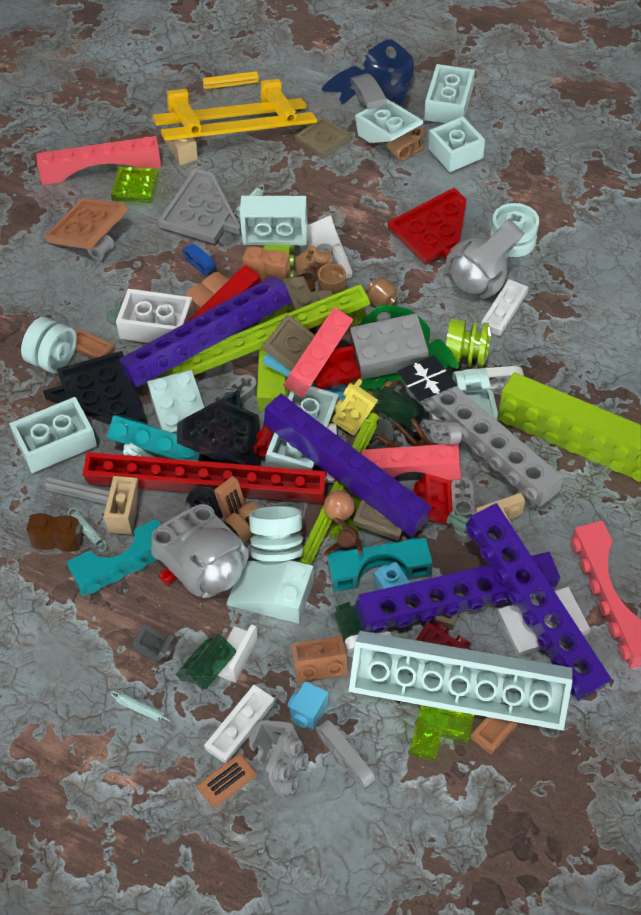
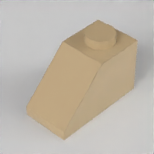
[164,137,198,165]
[104,476,138,535]

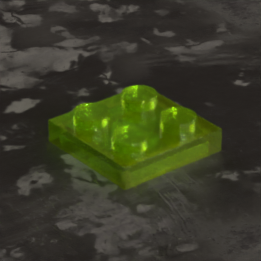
[111,167,159,203]

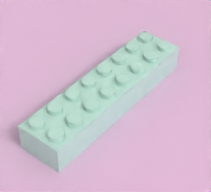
[349,631,572,730]

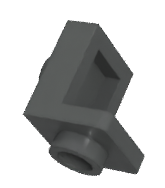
[130,624,175,663]

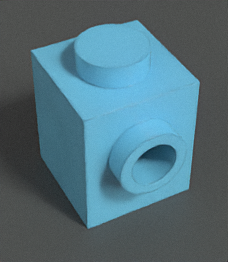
[374,562,410,590]
[288,681,329,730]

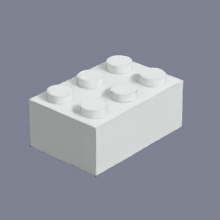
[116,289,194,343]

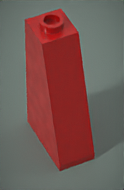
[187,265,261,322]

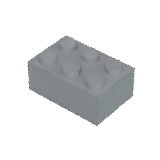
[350,313,428,380]

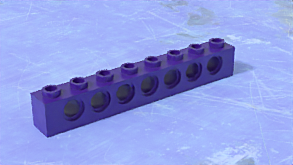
[119,276,291,387]
[466,503,612,701]
[355,551,561,633]

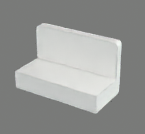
[212,624,258,683]

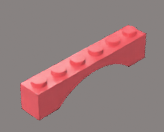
[36,136,161,185]
[570,520,641,669]

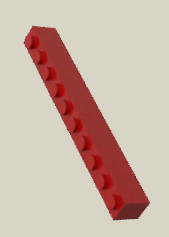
[82,452,327,504]

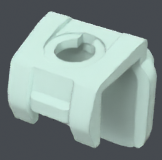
[452,368,498,420]

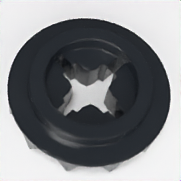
[185,485,222,518]

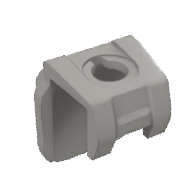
[249,720,309,797]

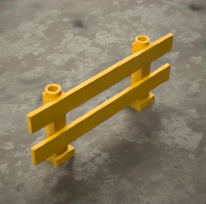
[152,79,317,141]

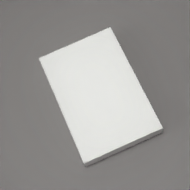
[498,587,590,657]

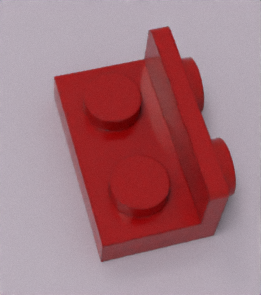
[313,346,361,389]
[413,473,453,526]

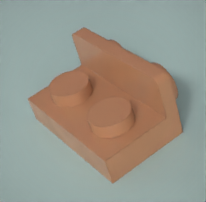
[291,636,348,683]

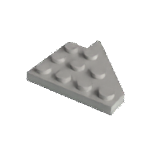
[158,168,241,244]

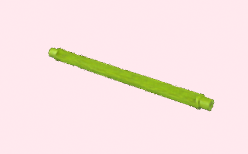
[296,413,379,565]

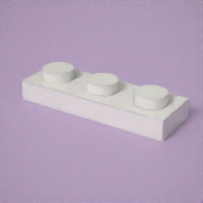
[480,279,528,336]
[204,685,275,763]

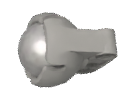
[446,219,525,299]
[151,504,249,598]

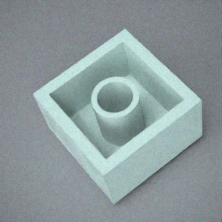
[428,117,485,172]

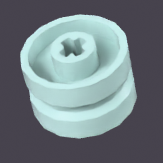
[491,203,539,257]
[21,317,77,374]

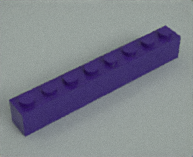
[263,394,432,537]

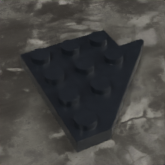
[43,351,146,424]
[177,390,260,466]

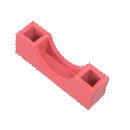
[283,307,354,398]
[362,443,461,480]

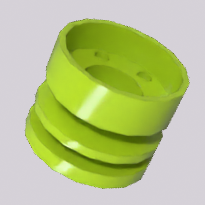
[446,318,491,369]

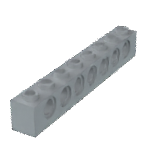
[406,386,564,507]

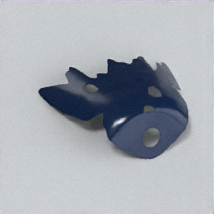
[322,39,414,108]

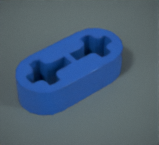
[182,243,216,276]

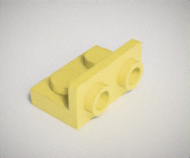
[331,379,378,436]

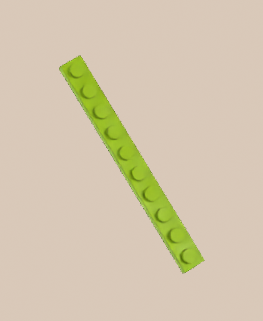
[155,284,370,379]

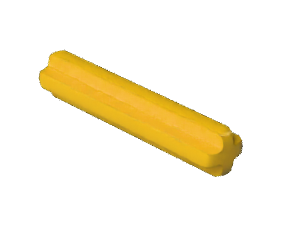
[203,71,259,89]

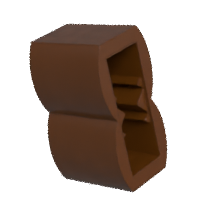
[26,513,83,552]

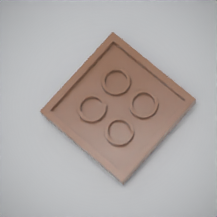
[44,198,128,249]

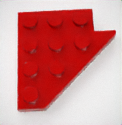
[388,188,467,265]

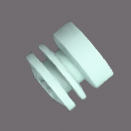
[249,506,303,561]

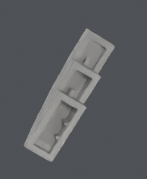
[350,73,387,110]

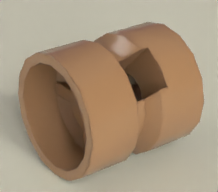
[318,263,346,295]
[222,501,260,543]

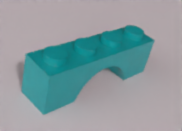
[107,415,205,461]
[66,519,160,597]
[328,538,433,592]

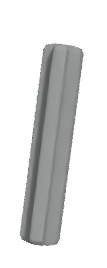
[45,477,110,504]

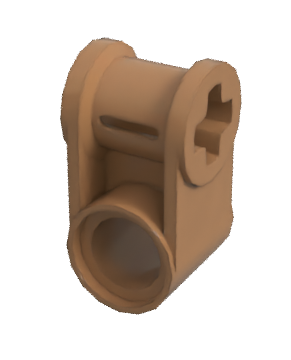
[387,126,425,161]
[294,246,332,280]

